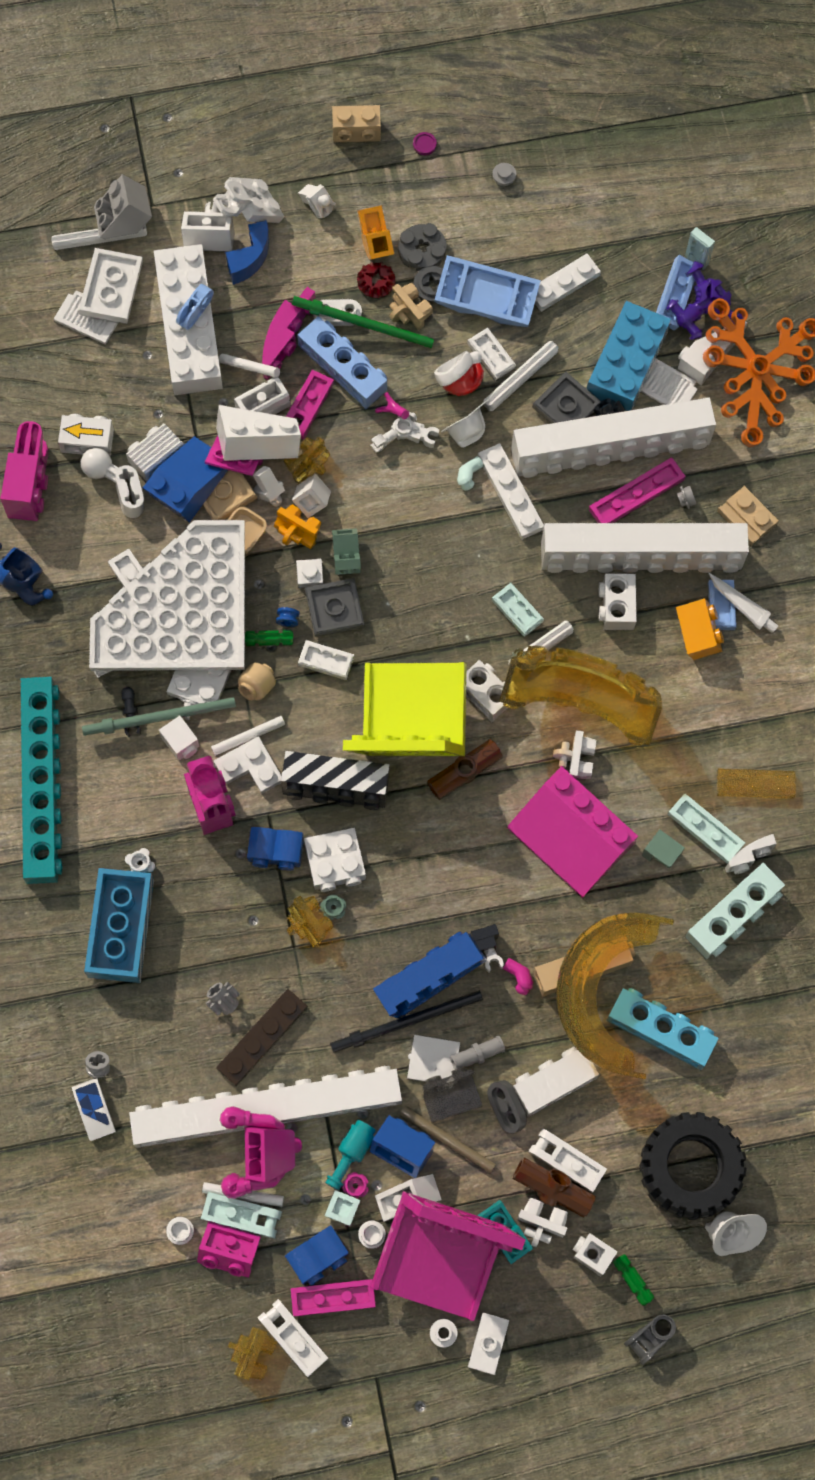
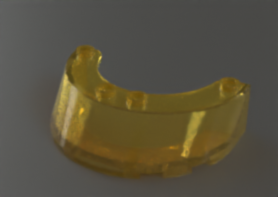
[499,646,662,745]
[557,913,674,1079]

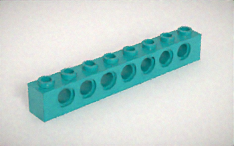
[21,677,62,884]

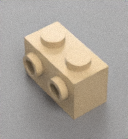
[332,105,381,142]

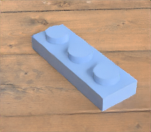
[656,255,695,330]

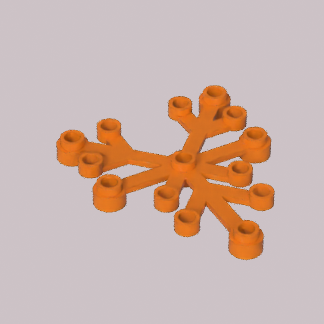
[703,298,815,447]

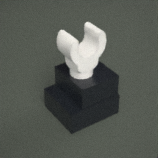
[470,924,504,973]

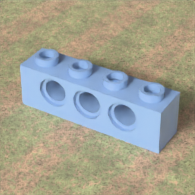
[297,316,387,409]

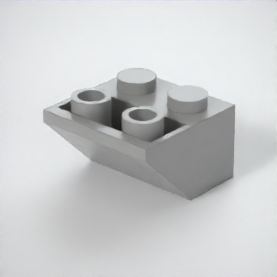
[94,174,152,239]

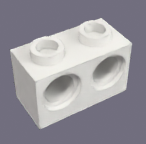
[598,574,636,630]
[466,660,515,722]

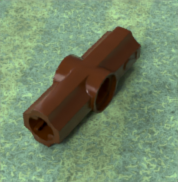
[427,739,503,800]
[512,1157,596,1218]

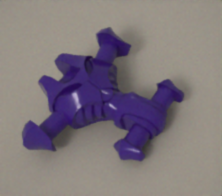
[666,261,742,340]

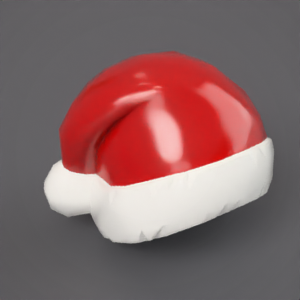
[434,351,484,396]

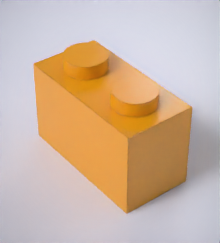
[676,598,724,660]

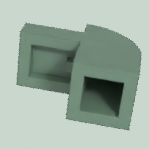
[332,528,361,575]

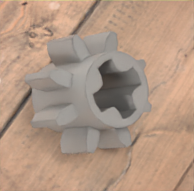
[206,982,240,1016]

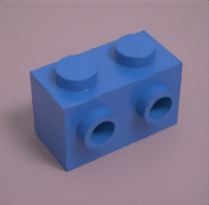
[370,1115,435,1178]

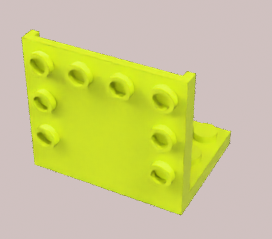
[343,662,467,756]

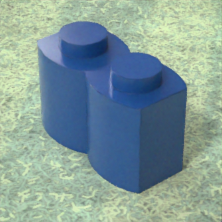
[247,827,304,871]
[285,1225,349,1286]

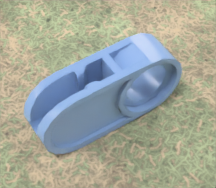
[176,284,214,330]

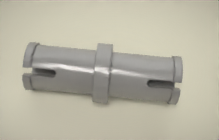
[450,1036,505,1072]

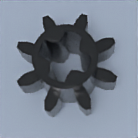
[595,398,625,416]

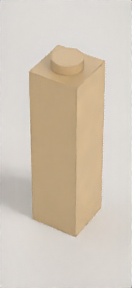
[533,936,635,997]

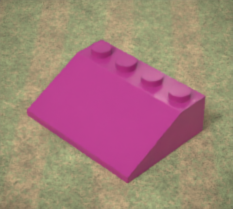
[507,766,638,898]

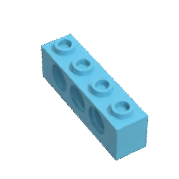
[606,988,719,1070]

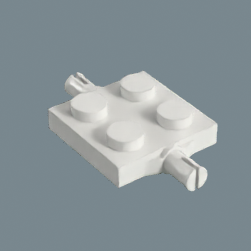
[166,670,231,720]

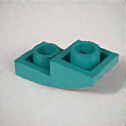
[477,1200,533,1264]

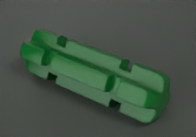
[245,630,294,646]
[613,1254,654,1306]

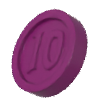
[413,132,437,156]

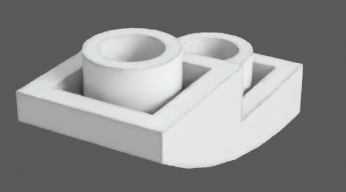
[725,834,777,874]

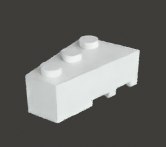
[216,405,301,461]

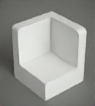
[292,473,331,518]

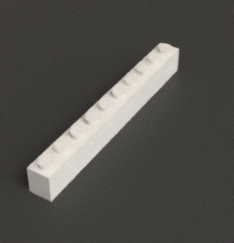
[129,1066,402,1148]

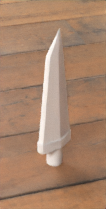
[708,572,778,633]

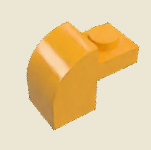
[357,205,394,259]

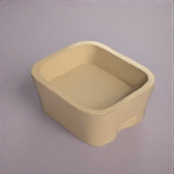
[228,507,267,557]

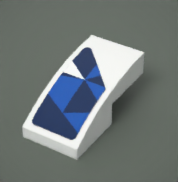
[72,1078,116,1141]

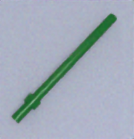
[291,296,434,348]

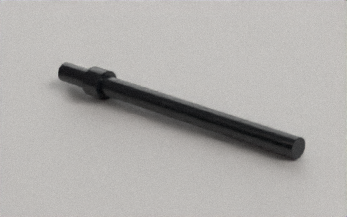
[330,990,483,1053]

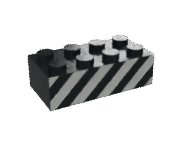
[281,751,389,810]

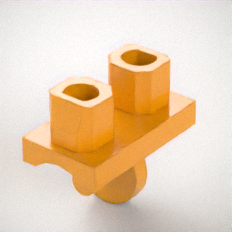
[273,504,321,549]

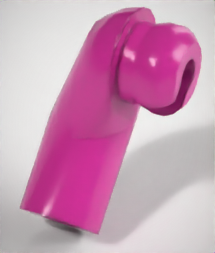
[503,958,533,995]

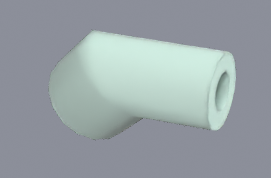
[457,456,484,491]

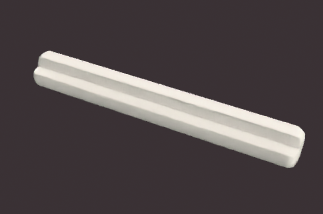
[51,224,147,250]
[483,341,559,411]

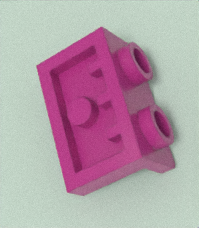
[197,1221,261,1277]

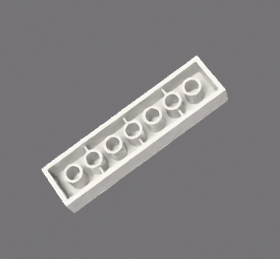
[511,397,716,478]
[541,523,749,573]

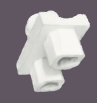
[553,730,596,779]
[517,1198,568,1247]

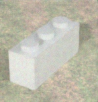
[513,1046,599,1117]

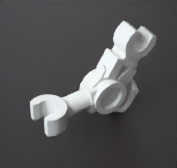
[370,412,440,453]

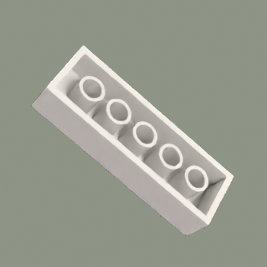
[154,244,223,395]

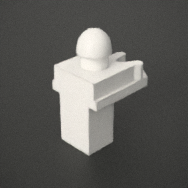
[298,184,336,218]
[253,466,285,507]

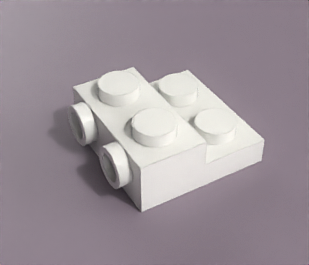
[304,828,366,892]

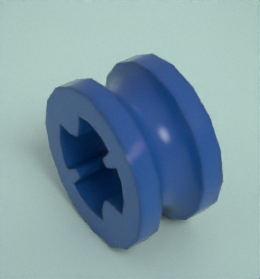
[276,607,300,627]

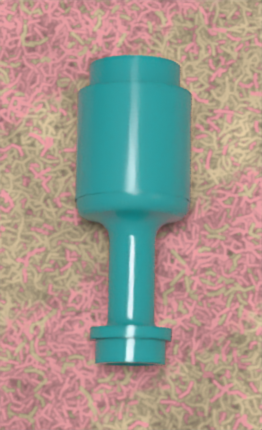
[325,1119,376,1191]

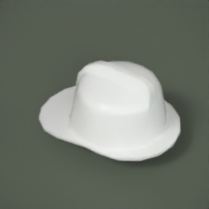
[441,399,490,448]
[705,1212,767,1256]

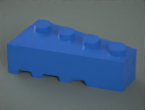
[373,932,487,1019]

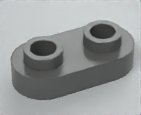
[487,1080,527,1133]

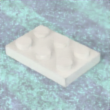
[79,248,143,324]

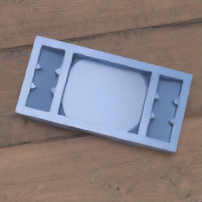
[434,255,541,327]

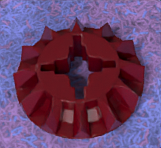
[357,261,395,298]

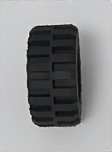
[639,1112,747,1220]

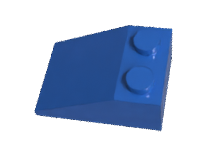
[143,436,228,523]

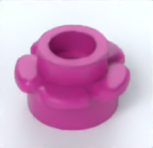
[342,1172,368,1199]

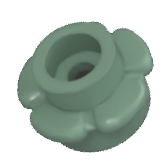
[321,895,346,920]

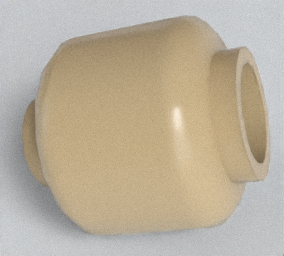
[238,663,276,701]

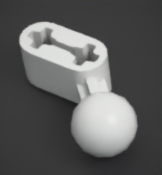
[80,448,144,518]

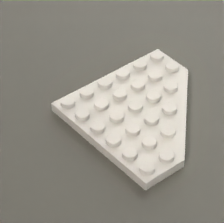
[89,520,245,671]

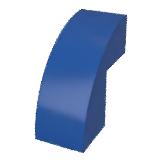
[226,220,269,285]

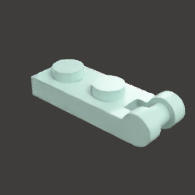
[201,1192,282,1239]

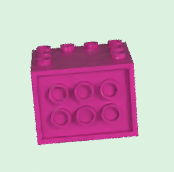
[370,1191,526,1321]

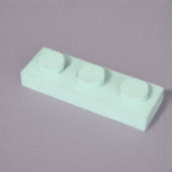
[667,794,745,864]

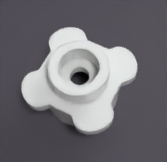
[125,848,155,873]

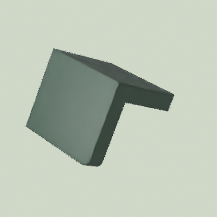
[642,829,685,868]

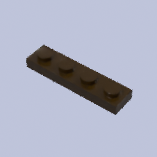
[216,989,308,1086]

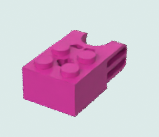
[0,421,49,521]
[184,756,236,835]

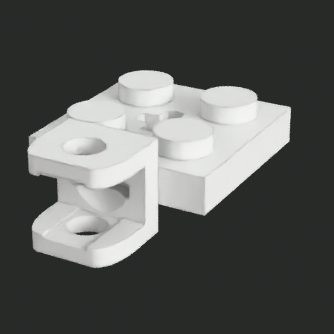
[213,177,285,223]

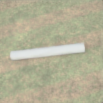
[219,354,280,378]
[211,716,285,756]
[202,1182,284,1207]

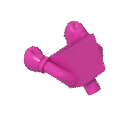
[219,1106,302,1199]

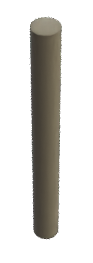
[400,1106,496,1173]

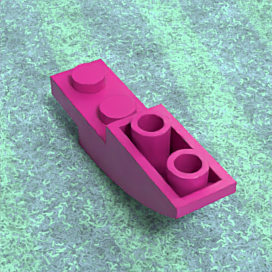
[262,287,316,380]

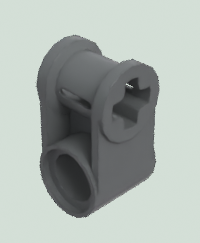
[624,1315,676,1365]

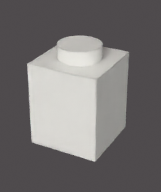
[159,716,200,761]

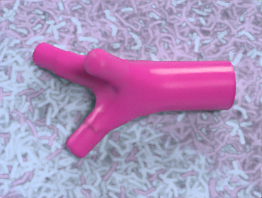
[375,392,409,419]

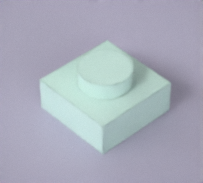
[325,1190,360,1227]

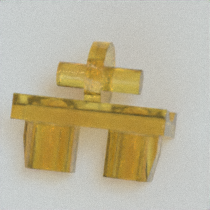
[284,437,330,484]
[287,895,334,948]
[227,1327,277,1380]

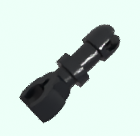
[121,687,141,737]

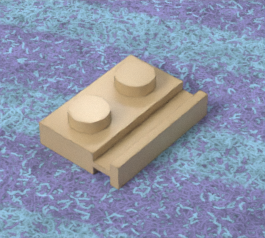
[717,486,779,546]

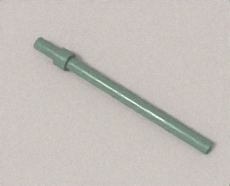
[82,697,236,736]

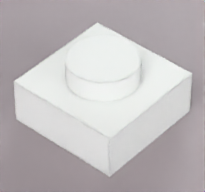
[296,559,323,588]

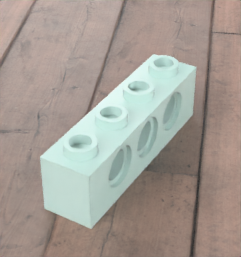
[685,863,785,959]

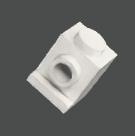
[572,1233,617,1277]

